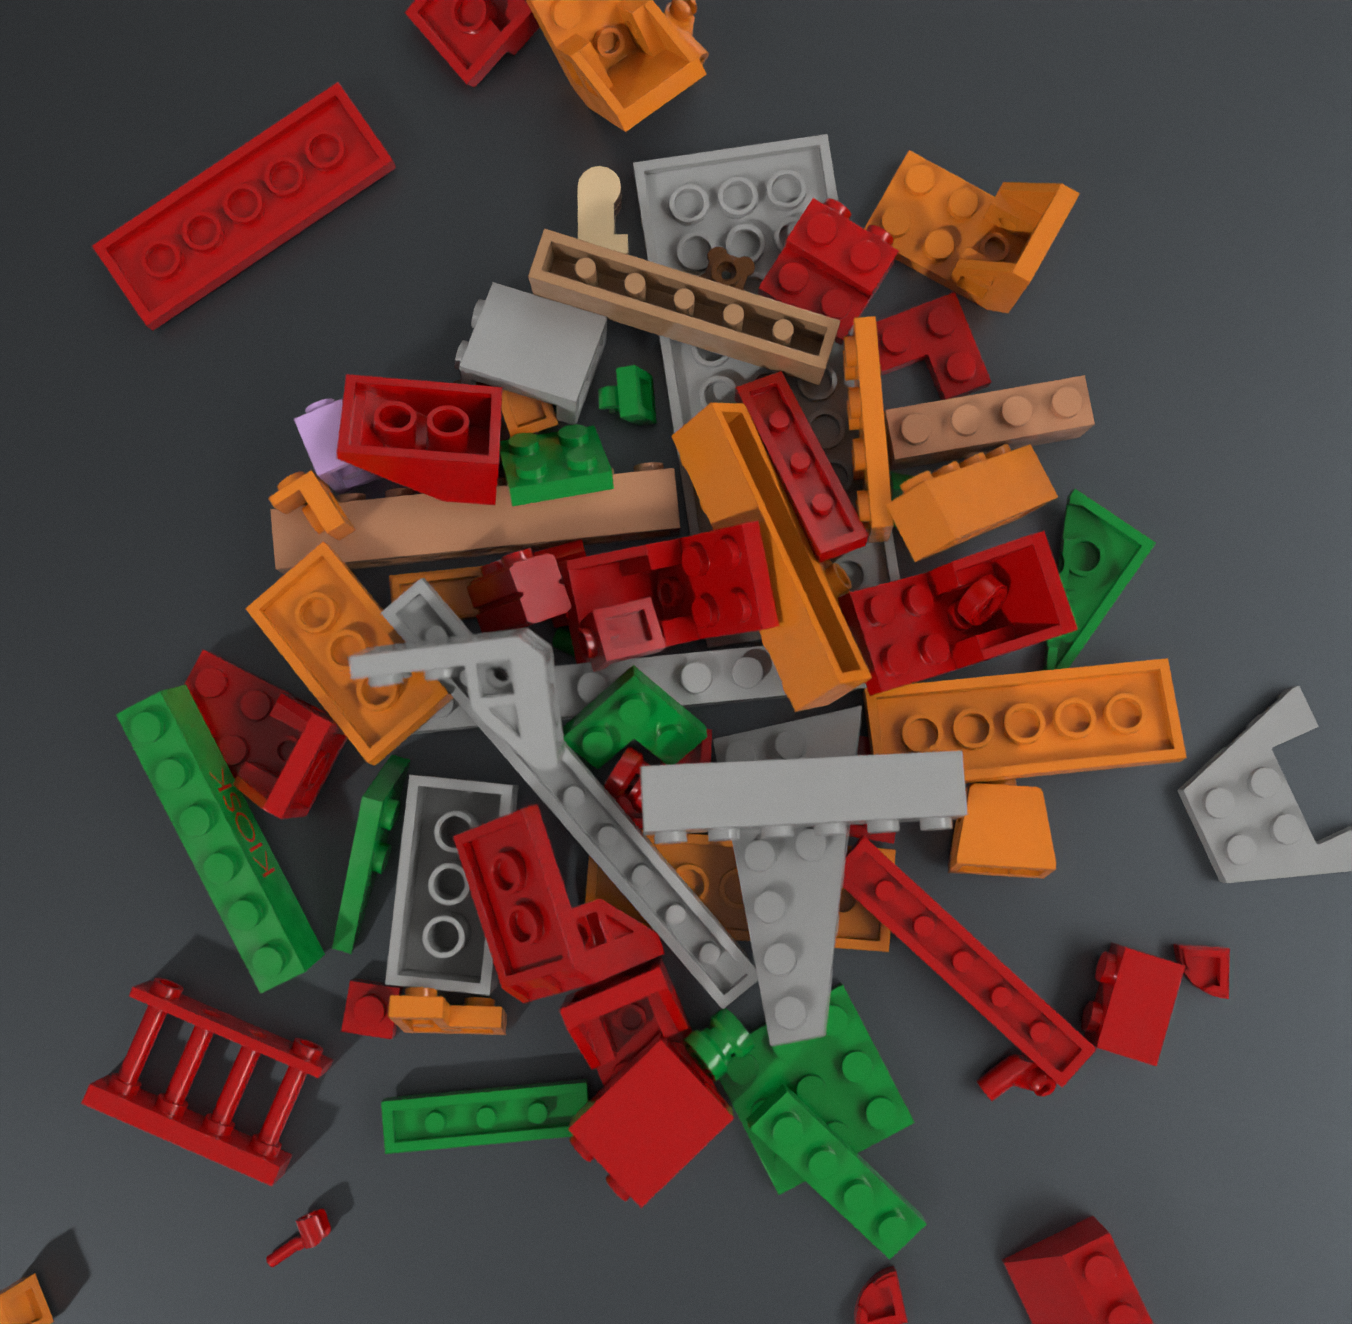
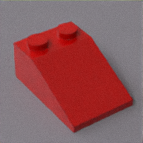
[336,374,502,505]

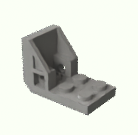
[349,628,565,770]

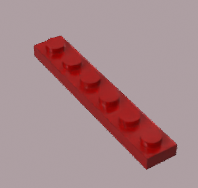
[843,835,1097,1088]

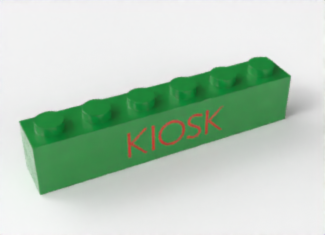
[116,685,325,994]

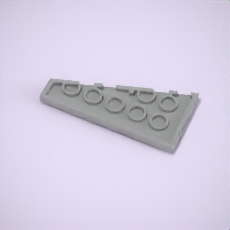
[713,706,863,1046]

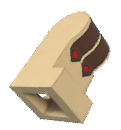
[578,166,629,255]

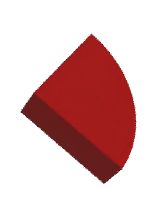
[1174,944,1230,999]
[854,1265,908,1324]

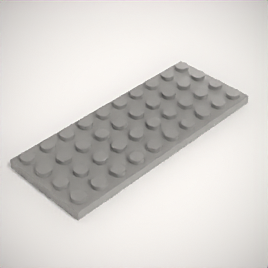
[633,134,900,649]

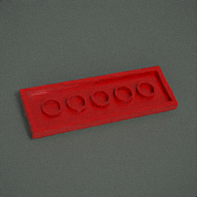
[92,82,396,331]

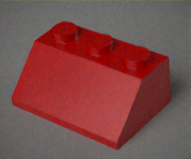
[1002,1216,1153,1324]

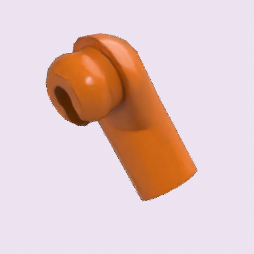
[664,0,709,65]

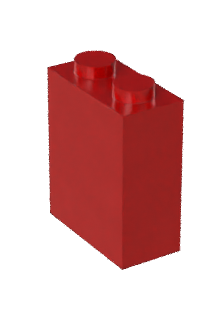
[568,1032,734,1208]

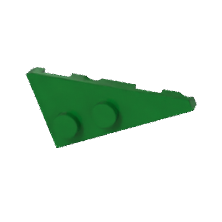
[1042,489,1156,671]
[332,754,411,954]

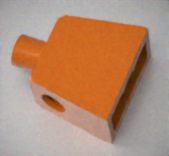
[948,779,1056,879]

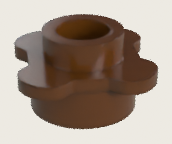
[699,247,755,291]

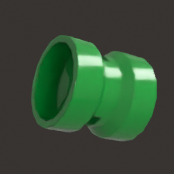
[683,1008,755,1082]

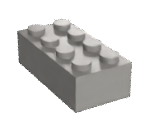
[385,775,519,995]

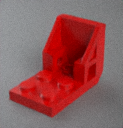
[557,521,779,664]
[837,531,1078,696]
[184,649,347,819]
[453,805,665,1003]
[559,956,719,1093]

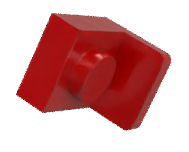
[577,597,666,672]

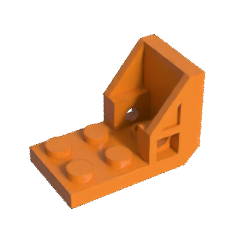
[526,0,707,132]
[864,150,1080,313]

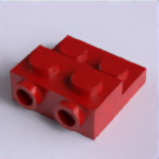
[405,0,540,88]
[757,198,899,346]

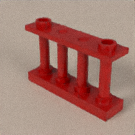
[81,978,334,1186]

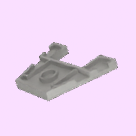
[1177,685,1352,883]

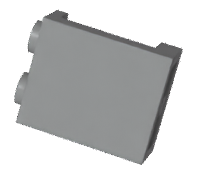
[454,282,607,425]

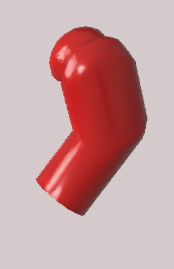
[976,1054,1057,1102]

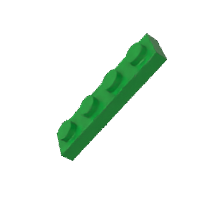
[381,1079,589,1154]
[746,1083,926,1259]

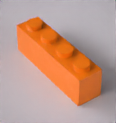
[886,444,1058,562]

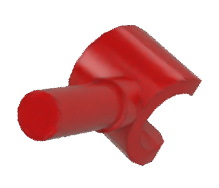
[266,1208,331,1268]

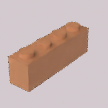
[884,375,1095,471]

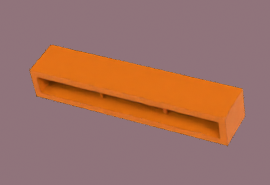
[672,402,872,712]

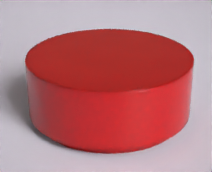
[958,574,1008,626]

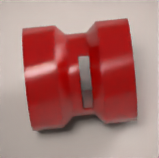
[603,746,651,815]

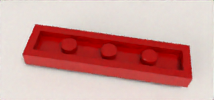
[734,371,869,563]

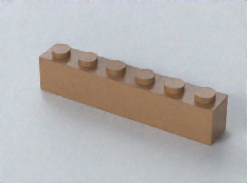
[528,229,840,385]

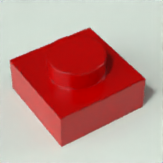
[341,978,403,1040]

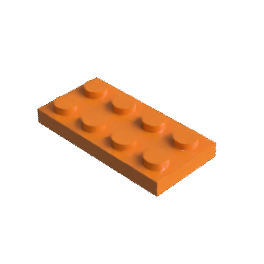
[843,316,894,543]
[245,541,454,766]

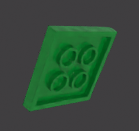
[719,982,915,1195]

